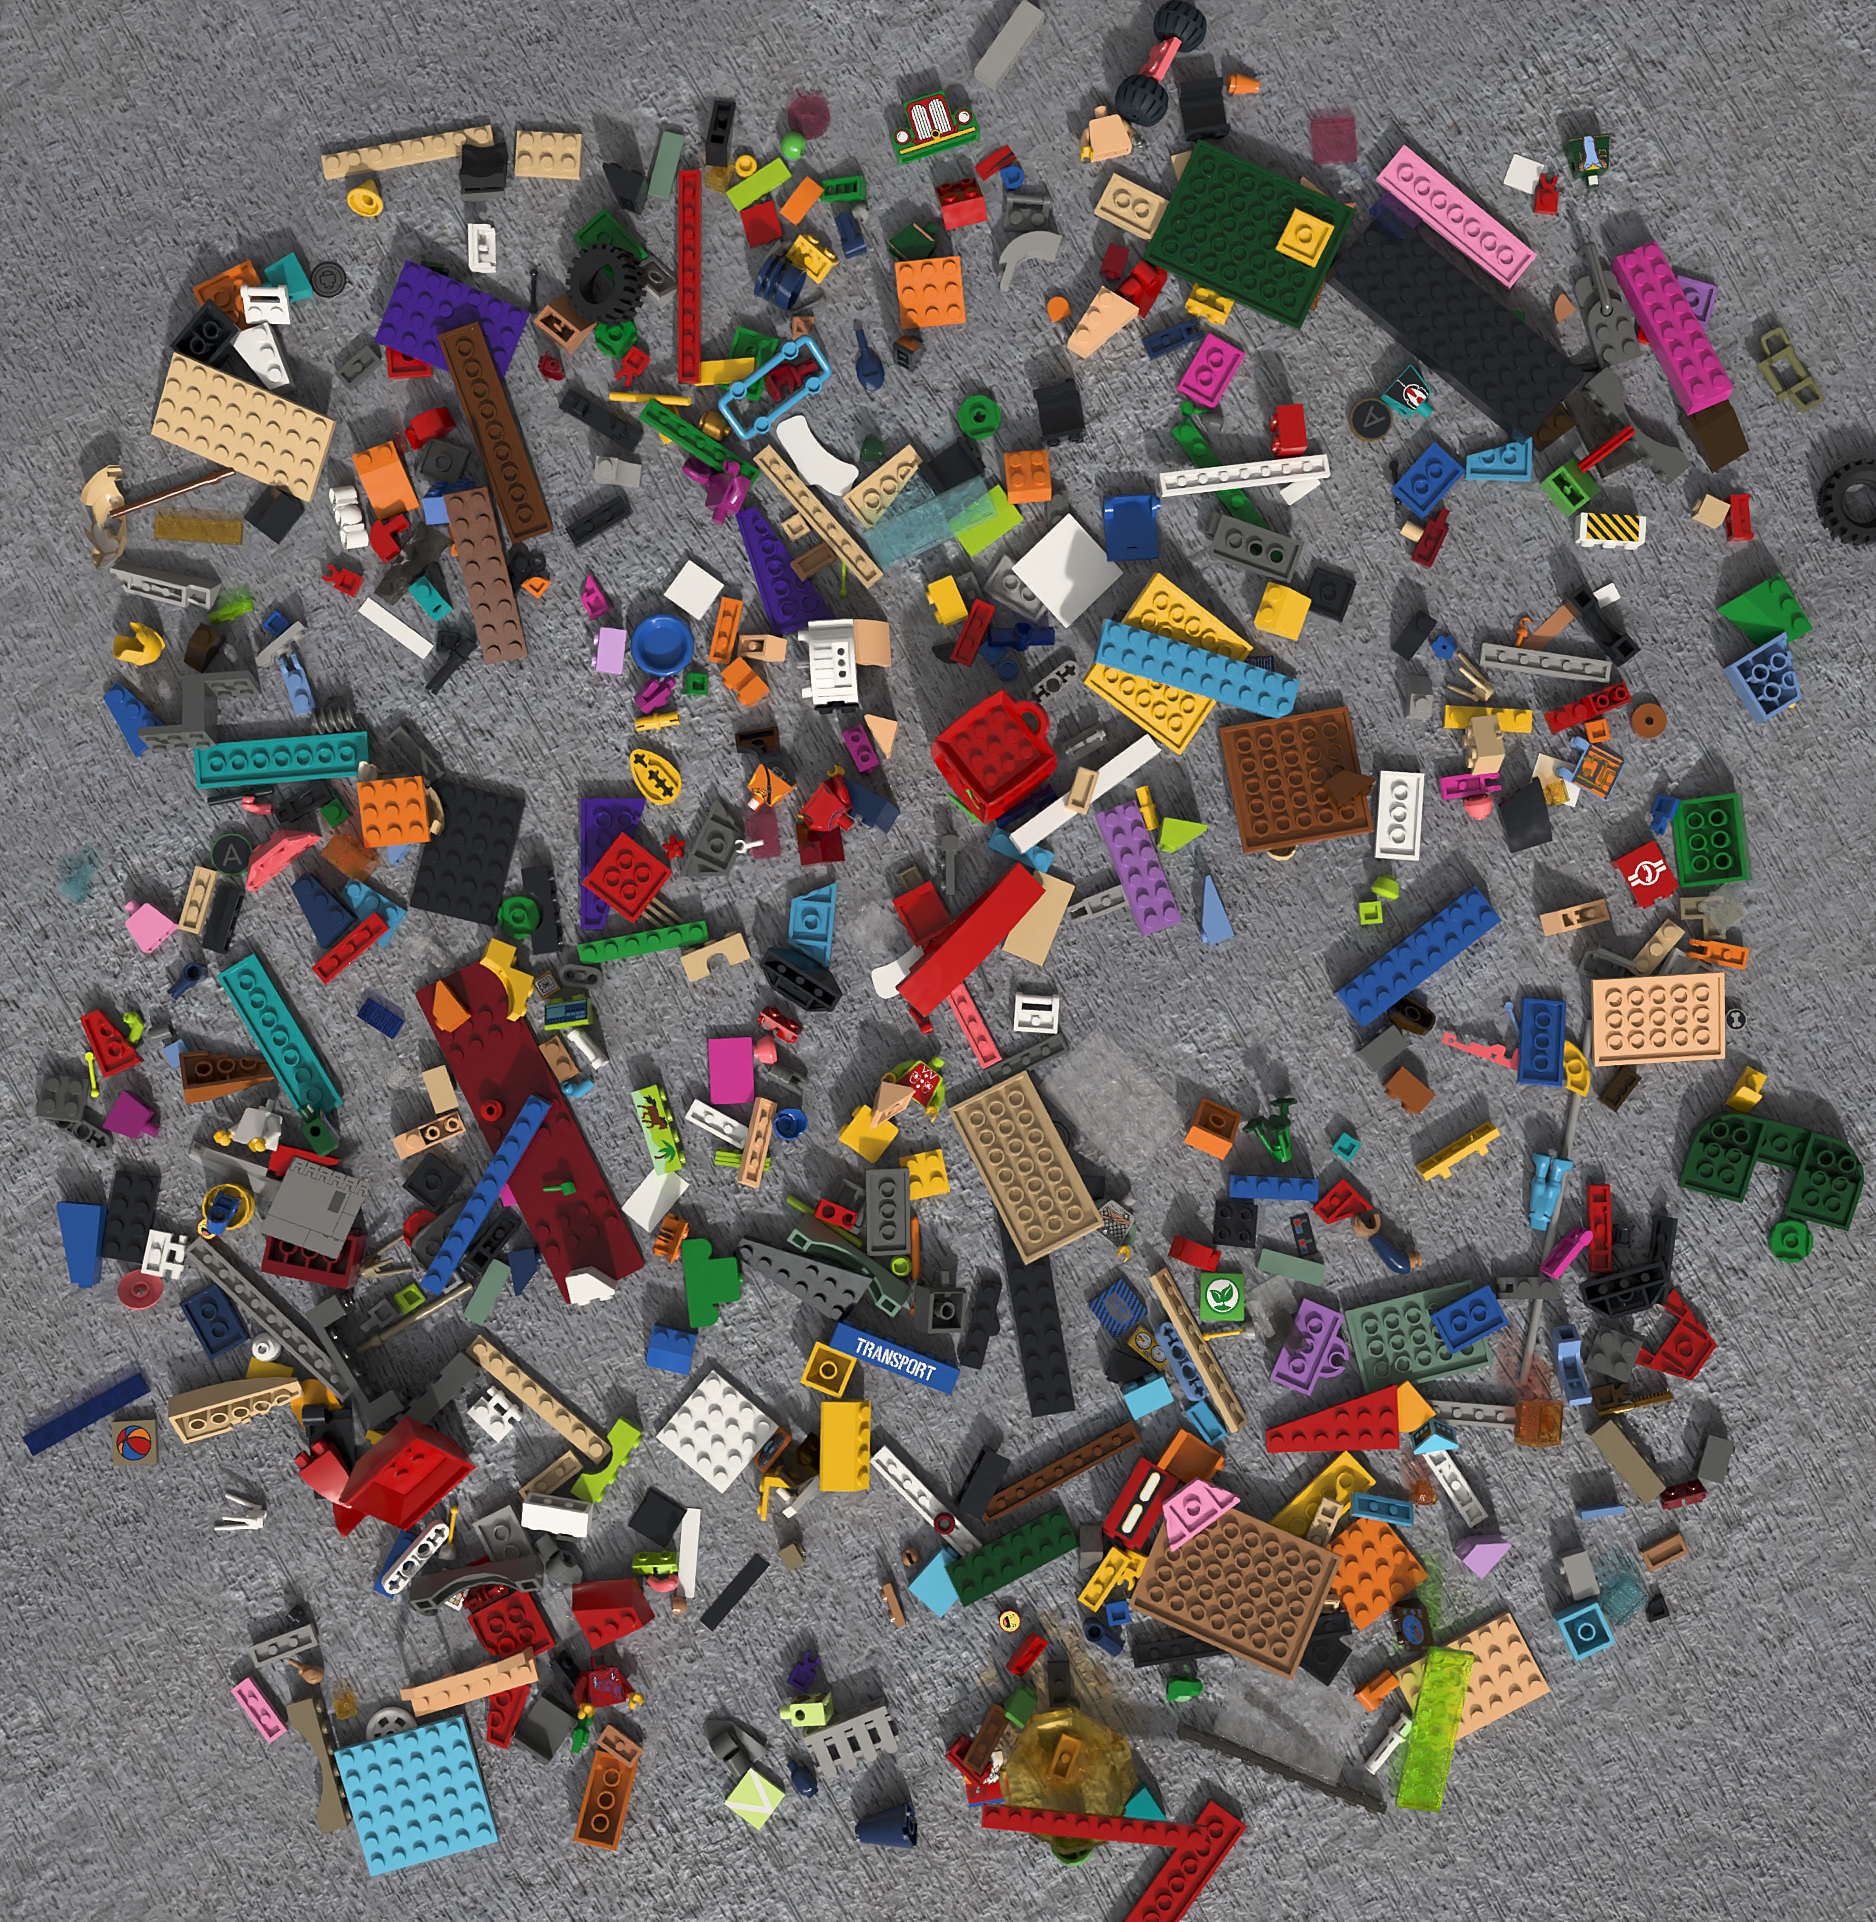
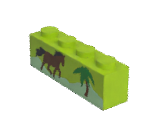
[631,1084,686,1176]

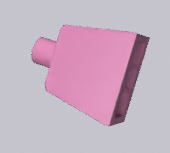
[125,899,179,953]

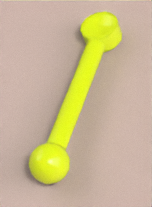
[85,1052,99,1097]

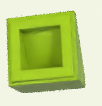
[393,1282,426,1315]

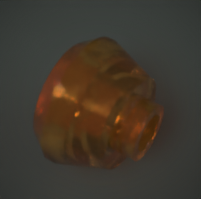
[1408,1480,1439,1505]

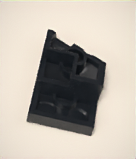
[1498,776,1553,853]

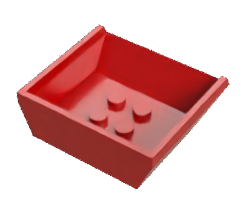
[338,1416,476,1531]

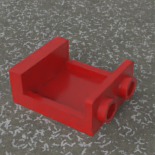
[892,881,952,949]

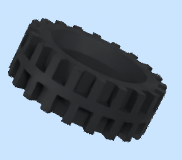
[1817,459,1876,546]

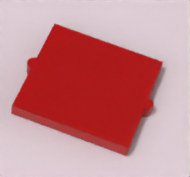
[740,200,784,248]

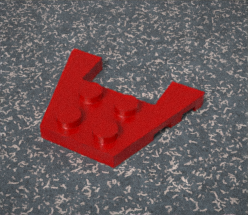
[1635,1289,1717,1381]

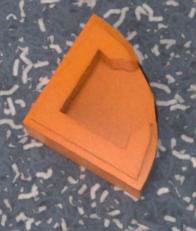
[520,577,551,599]

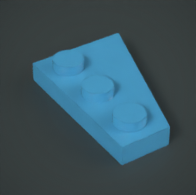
[1464,437,1532,482]
[340,876,408,948]

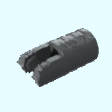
[767,1061,810,1095]

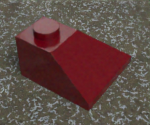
[796,823,845,867]

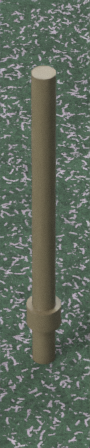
[356,1280,474,1355]

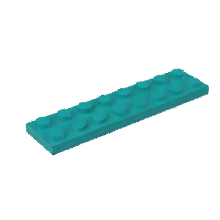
[194,731,371,789]
[217,953,345,1119]

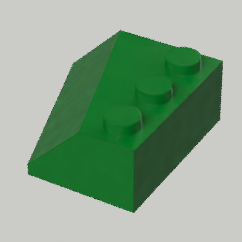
[1716,573,1813,647]

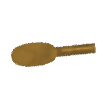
[1597,1390,1674,1418]

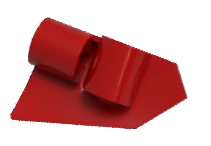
[1115,259,1167,319]

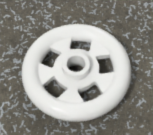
[366,1707,417,1740]

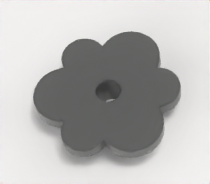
[909,1277,925,1302]

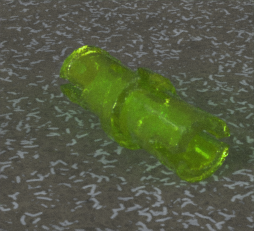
[207,597,254,625]

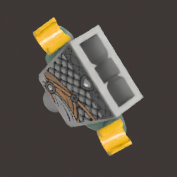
[1093,1193,1137,1262]

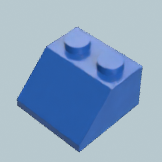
[646,1322,699,1375]

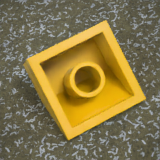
[1254,582,1312,641]

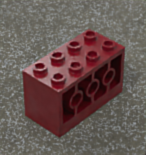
[260,1227,368,1289]

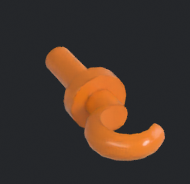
[1514,617,1532,648]

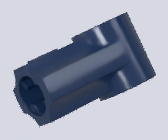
[834,212,867,259]
[1082,1617,1126,1658]

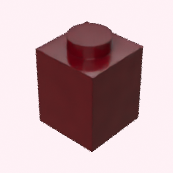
[1100,243,1130,281]

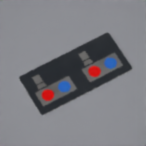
[1290,1214,1318,1257]

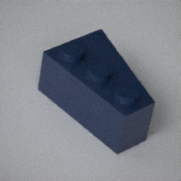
[831,776,900,834]
[291,871,358,949]

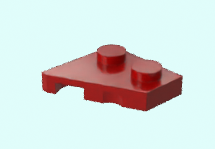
[1311,1178,1373,1225]

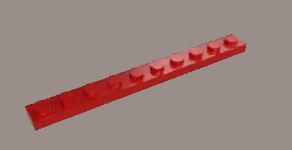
[678,169,702,384]
[981,1802,1207,1850]

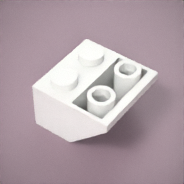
[566,1266,619,1306]

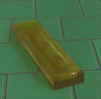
[154,516,244,546]

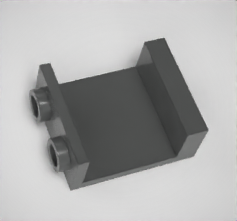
[511,1690,579,1765]

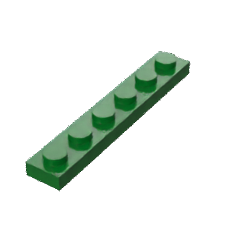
[639,399,761,491]
[577,919,710,966]

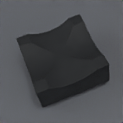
[459,143,508,188]

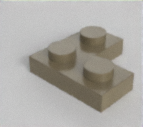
[1678,896,1726,941]

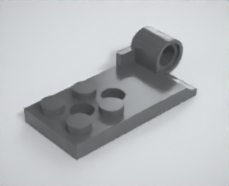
[1204,512,1305,585]

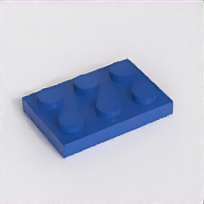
[1390,441,1466,519]
[1429,1284,1510,1355]

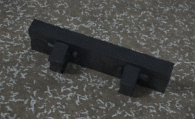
[559,389,645,453]

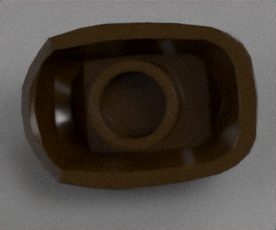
[1386,995,1436,1036]

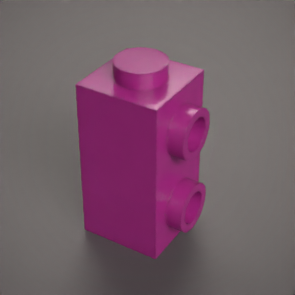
[841,724,880,776]

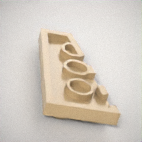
[842,444,923,533]

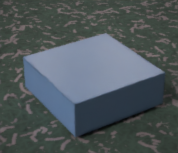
[162,1039,191,1068]

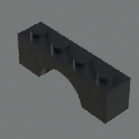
[1561,584,1641,667]
[521,865,565,956]

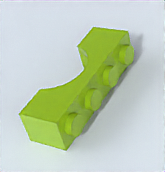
[570,1415,643,1504]

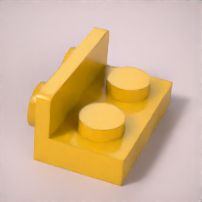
[786,234,839,284]
[1185,284,1234,325]

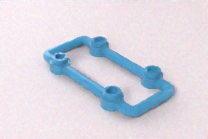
[718,335,832,440]

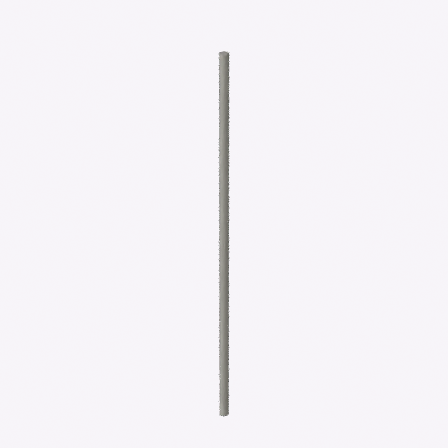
[1519,1019,1592,1385]

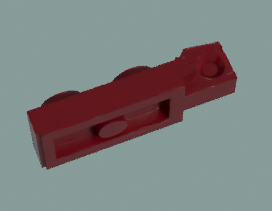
[1410,508,1450,569]

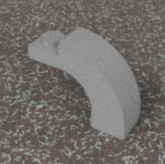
[997,231,1062,292]

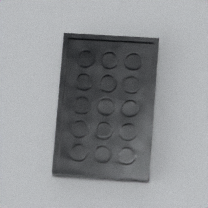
[409,780,526,927]

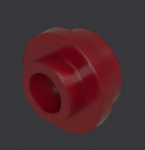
[933,1512,955,1535]

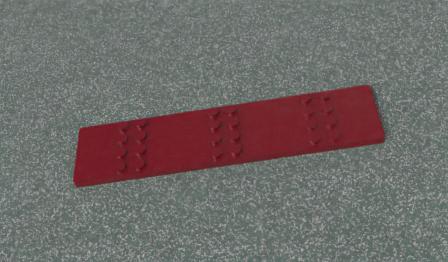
[415,960,645,1304]

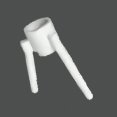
[214,1493,267,1530]

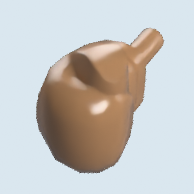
[288,1658,325,1684]

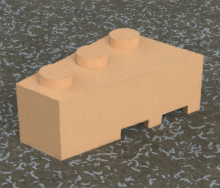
[1067,286,1139,359]

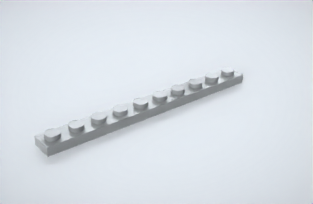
[184,1236,352,1403]

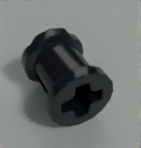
[1612,1223,1634,1248]

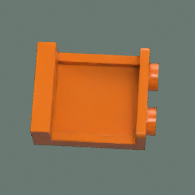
[1155,1425,1225,1484]

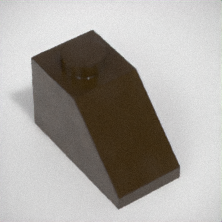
[184,622,226,673]

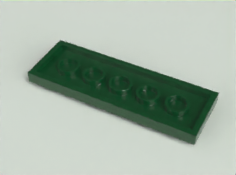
[943,1505,1080,1607]

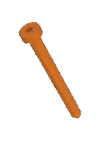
[910,1217,921,1314]

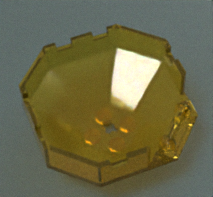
[998,1705,1138,1855]

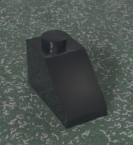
[1391,610,1438,661]
[1103,1348,1155,1384]

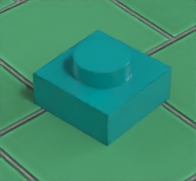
[1330,1132,1361,1162]

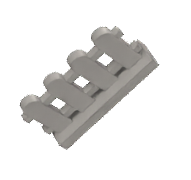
[802,1697,900,1778]

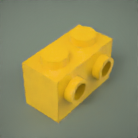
[925,575,969,628]

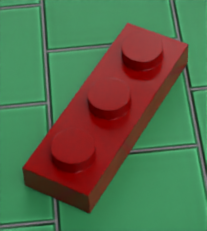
[950,599,997,668]

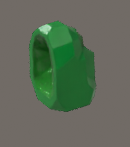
[1166,1675,1203,1702]

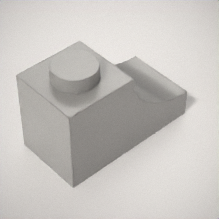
[594,456,643,488]

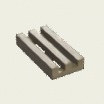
[641,897,686,928]

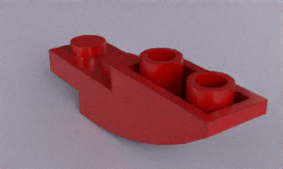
[1544,681,1633,734]

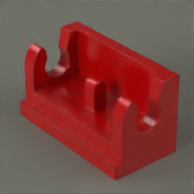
[1723,494,1754,542]
[945,1734,994,1788]

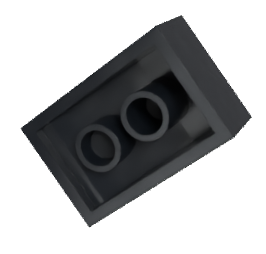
[170,298,241,369]

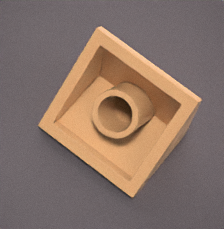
[864,714,899,759]
[870,1081,915,1129]

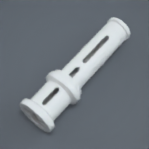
[1363,1712,1418,1774]

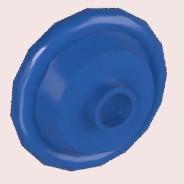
[630,613,695,677]

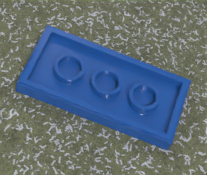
[1516,997,1566,1088]

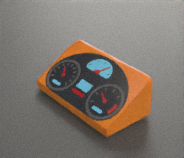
[754,1426,792,1473]

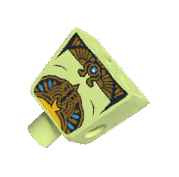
[780,1691,834,1727]

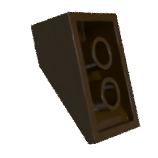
[1678,399,1750,474]

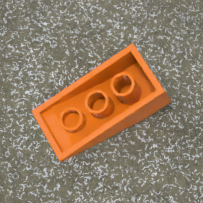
[573,1750,639,1852]

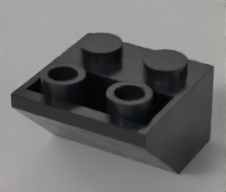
[602,162,649,215]

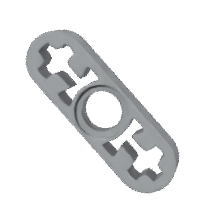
[1026,661,1080,706]

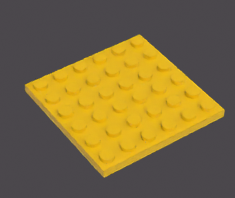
[1081,572,1253,755]

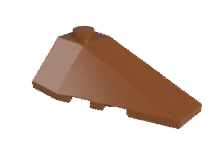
[179,1051,274,1104]

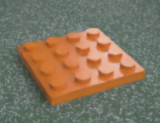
[1326,1517,1429,1631]

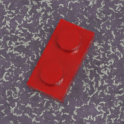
[1005,1631,1049,1677]

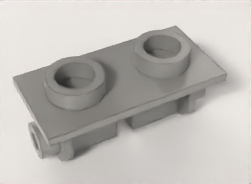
[1060,724,1108,764]

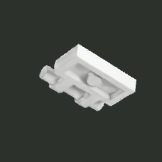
[141,1229,189,1280]
[467,1386,524,1443]

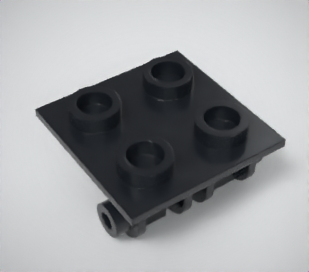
[1213,1201,1258,1249]

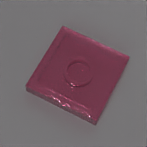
[1310,117,1358,165]

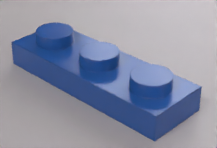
[373,1530,419,1599]

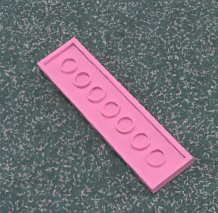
[1375,145,1537,291]

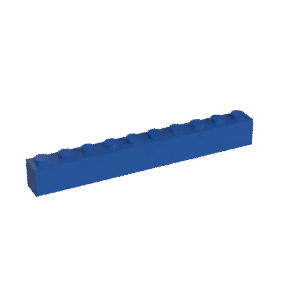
[419,1093,553,1296]

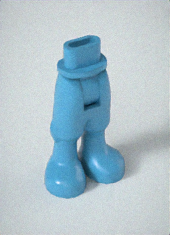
[1528,1151,1574,1231]

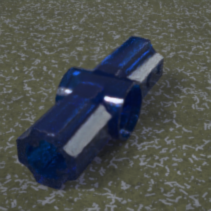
[987,622,1055,651]

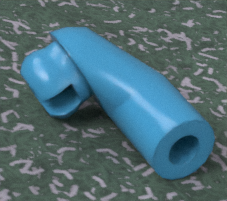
[561,1077,595,1098]

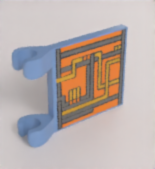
[1554,736,1626,801]

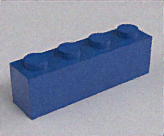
[1227,1174,1319,1201]

